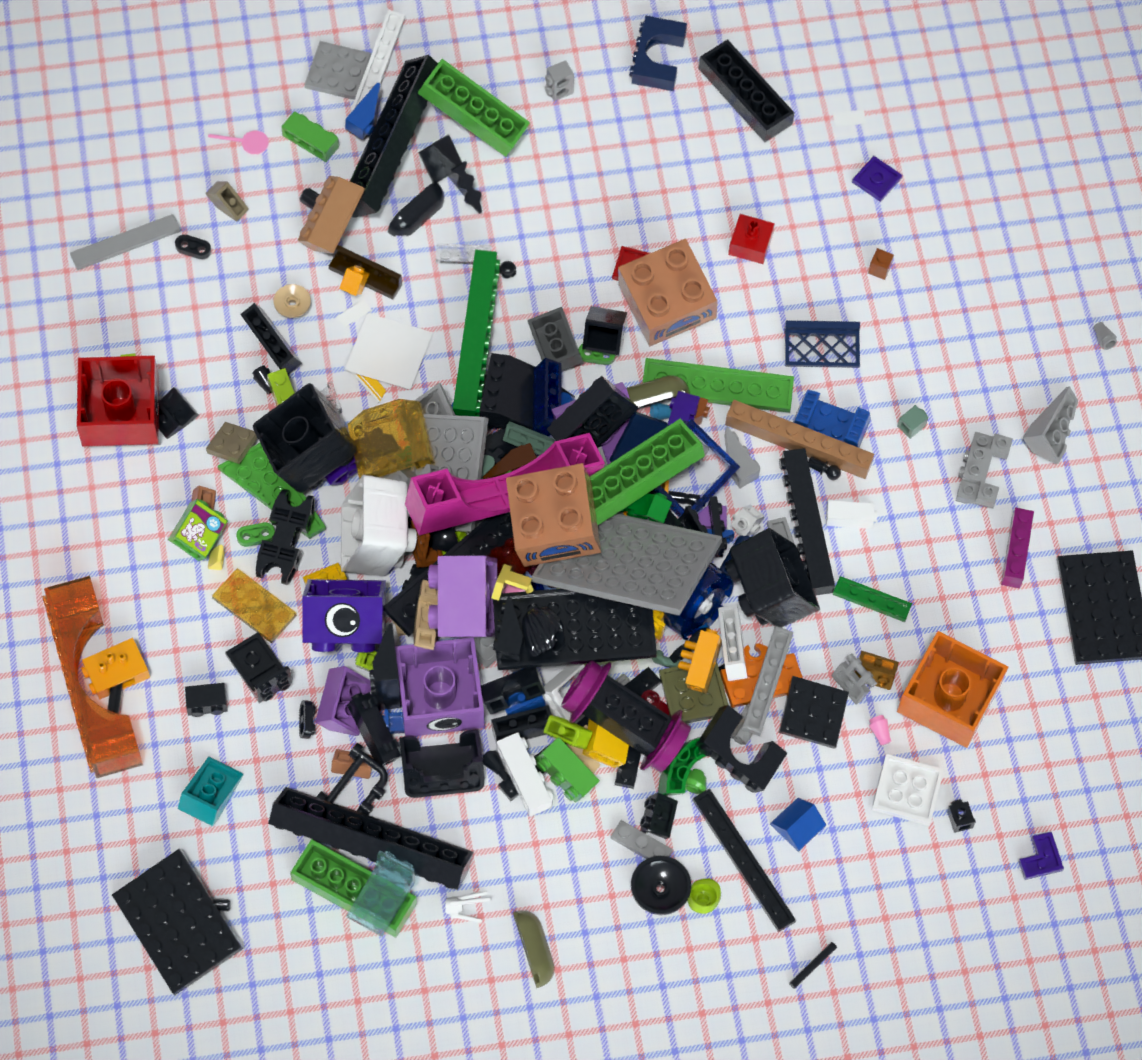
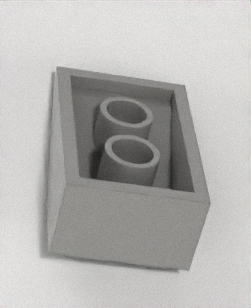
[397,383,455,446]

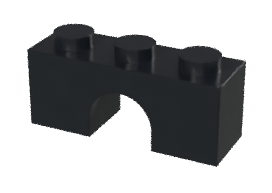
[481,667,546,715]

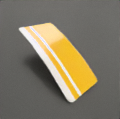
[351,372,386,403]

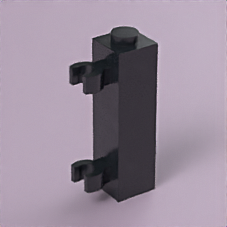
[347,692,401,766]

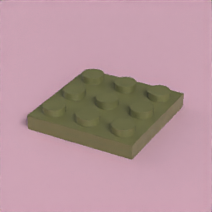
[659,661,728,723]

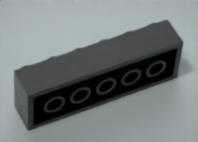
[698,39,795,142]

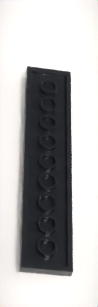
[384,515,515,637]

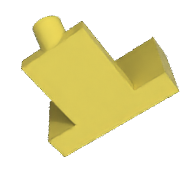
[491,564,534,601]

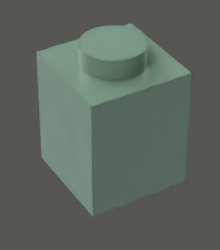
[897,405,929,439]

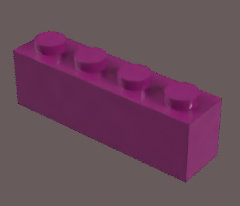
[1001,507,1034,589]

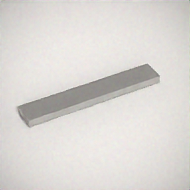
[70,214,180,270]
[741,626,794,736]

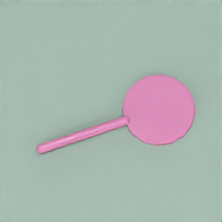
[208,131,269,154]

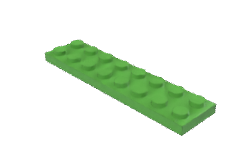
[642,358,794,413]

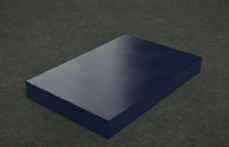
[609,412,669,463]

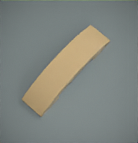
[414,580,438,650]

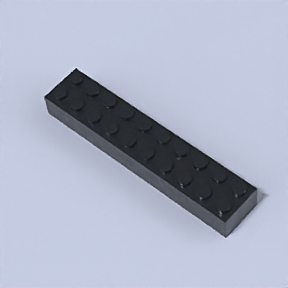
[350,54,438,218]
[268,787,474,890]

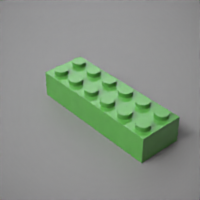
[418,59,530,157]
[290,839,417,938]

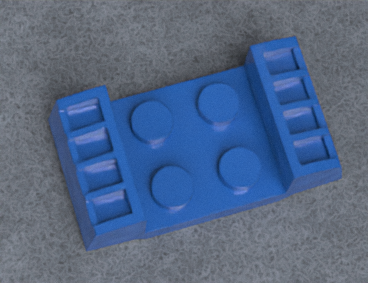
[793,390,871,448]

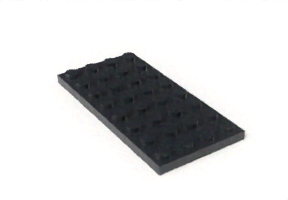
[493,589,657,670]

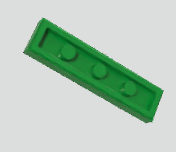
[833,576,912,622]

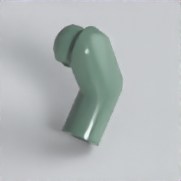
[652,650,680,668]

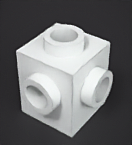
[731,504,765,536]

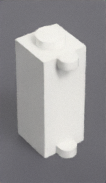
[826,499,877,529]

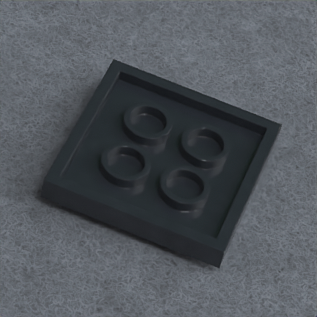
[778,676,849,749]

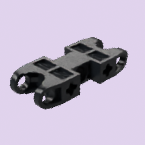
[256,489,315,585]

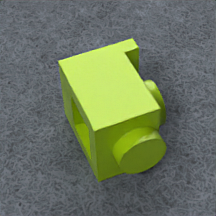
[355,651,377,672]

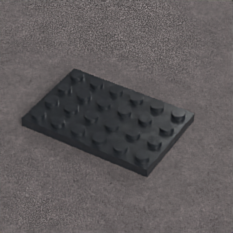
[1056,550,1142,665]
[112,849,243,995]

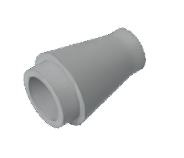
[1094,322,1117,350]

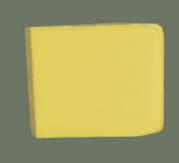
[208,545,225,570]

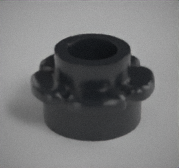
[499,261,516,279]

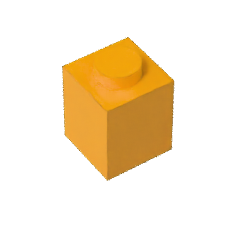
[339,265,369,296]

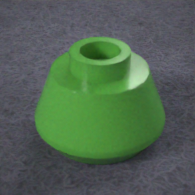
[685,769,706,794]

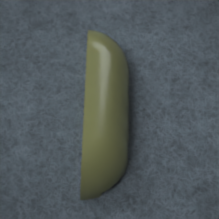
[627,375,690,407]
[513,910,555,988]

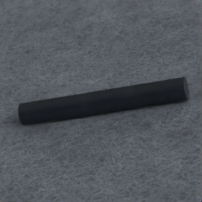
[789,942,837,989]

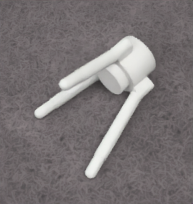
[446,891,491,923]

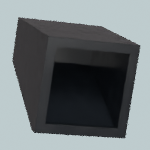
[582,306,627,355]

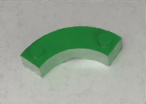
[619,493,672,524]
[658,736,706,796]

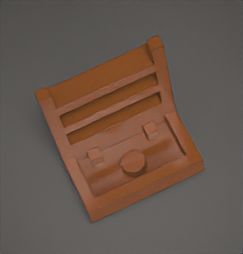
[411,521,443,568]

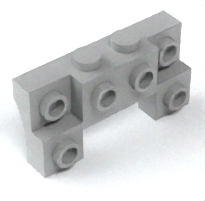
[956,432,1013,508]

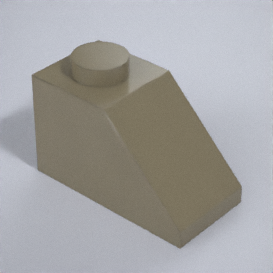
[205,181,249,221]

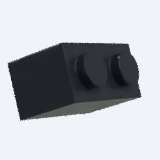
[185,683,228,717]

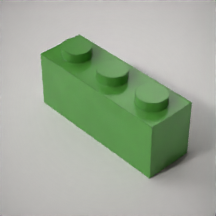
[281,111,339,162]

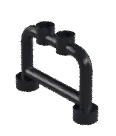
[316,743,388,815]

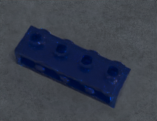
[533,357,562,436]

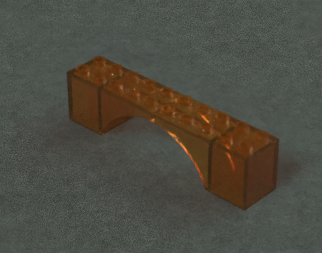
[42,576,143,778]

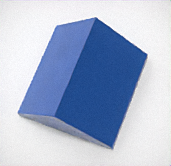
[770,798,826,852]

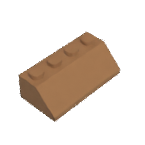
[297,176,365,254]

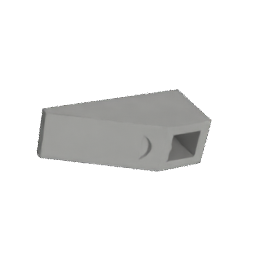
[724,427,760,488]

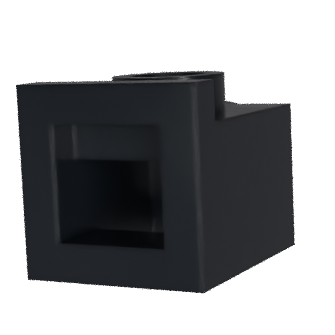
[947,799,976,833]

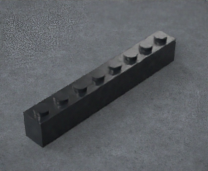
[779,448,835,595]

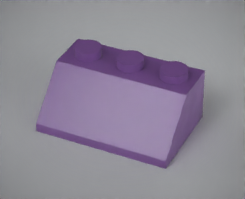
[315,666,371,736]

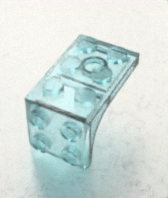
[347,851,415,937]

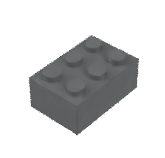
[527,306,584,376]

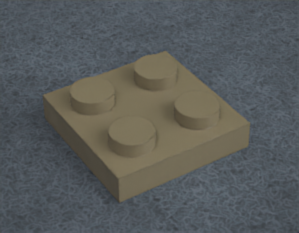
[206,422,257,464]

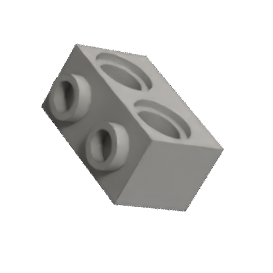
[545,60,574,101]

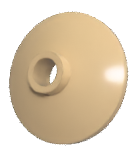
[274,284,311,318]

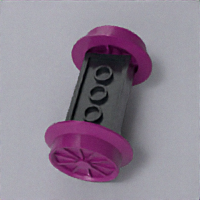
[561,660,691,773]

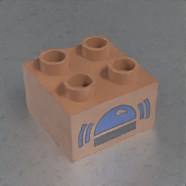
[618,238,718,347]
[506,463,601,567]

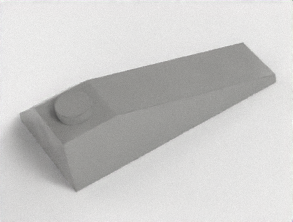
[1023,386,1078,464]

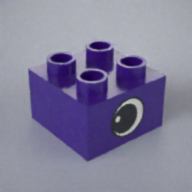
[302,579,386,652]

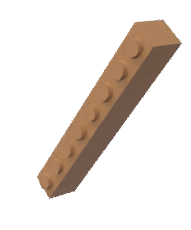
[725,400,875,479]

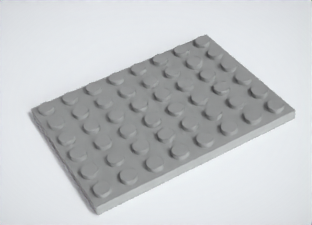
[532,513,722,615]

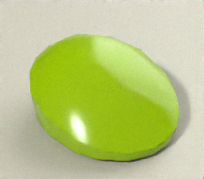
[688,879,721,914]

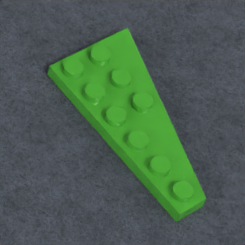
[217,443,326,539]

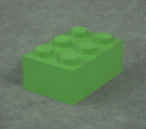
[535,737,600,803]

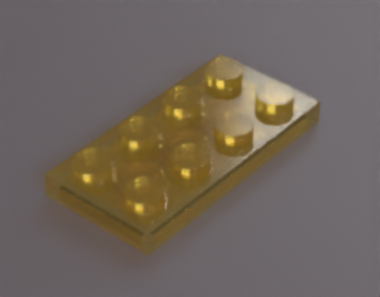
[212,568,297,644]

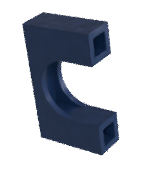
[629,15,687,91]

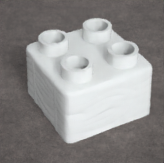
[341,475,417,576]

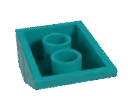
[177,756,243,826]

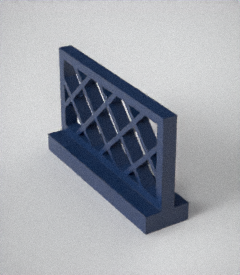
[784,320,860,368]

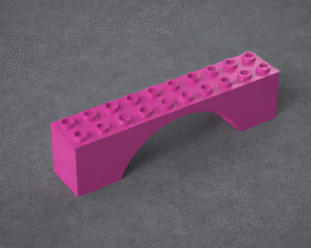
[405,433,605,535]

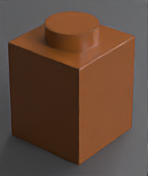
[868,248,894,280]

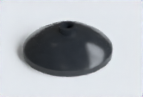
[631,856,692,915]

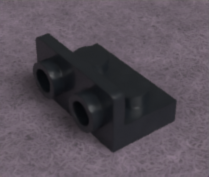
[640,793,678,839]

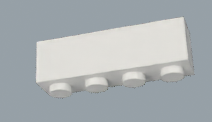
[718,605,747,681]
[496,732,553,817]

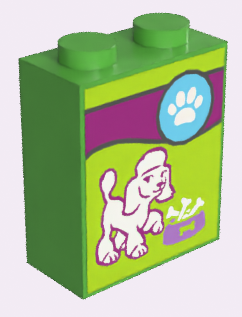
[168,499,228,561]

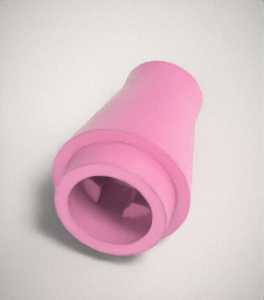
[869,715,892,746]

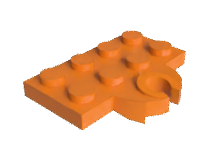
[720,643,803,708]

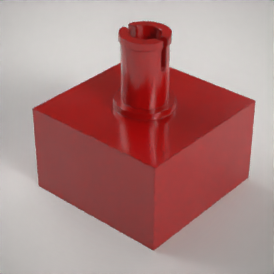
[728,214,775,264]

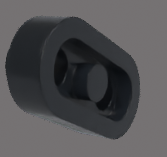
[175,234,211,259]
[299,700,315,739]

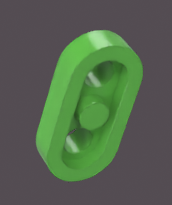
[579,344,616,365]
[236,522,275,547]

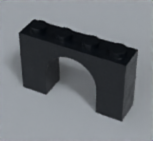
[696,705,787,793]

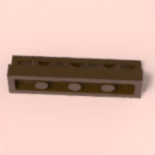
[328,245,402,300]

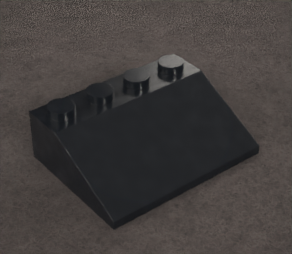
[480,353,547,432]
[547,376,639,448]
[369,623,400,710]

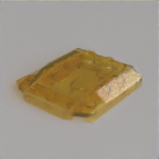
[347,399,435,479]

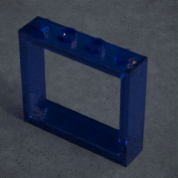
[653,419,740,517]

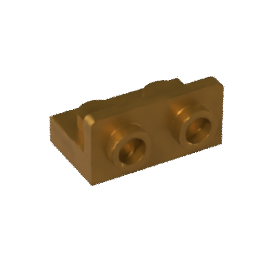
[855,651,899,690]

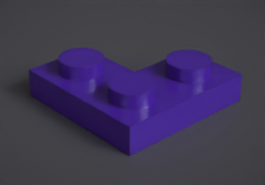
[1019,832,1064,880]

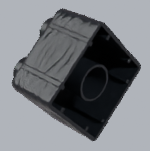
[253,383,357,493]
[725,528,821,628]

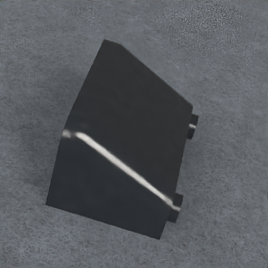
[399,729,484,798]

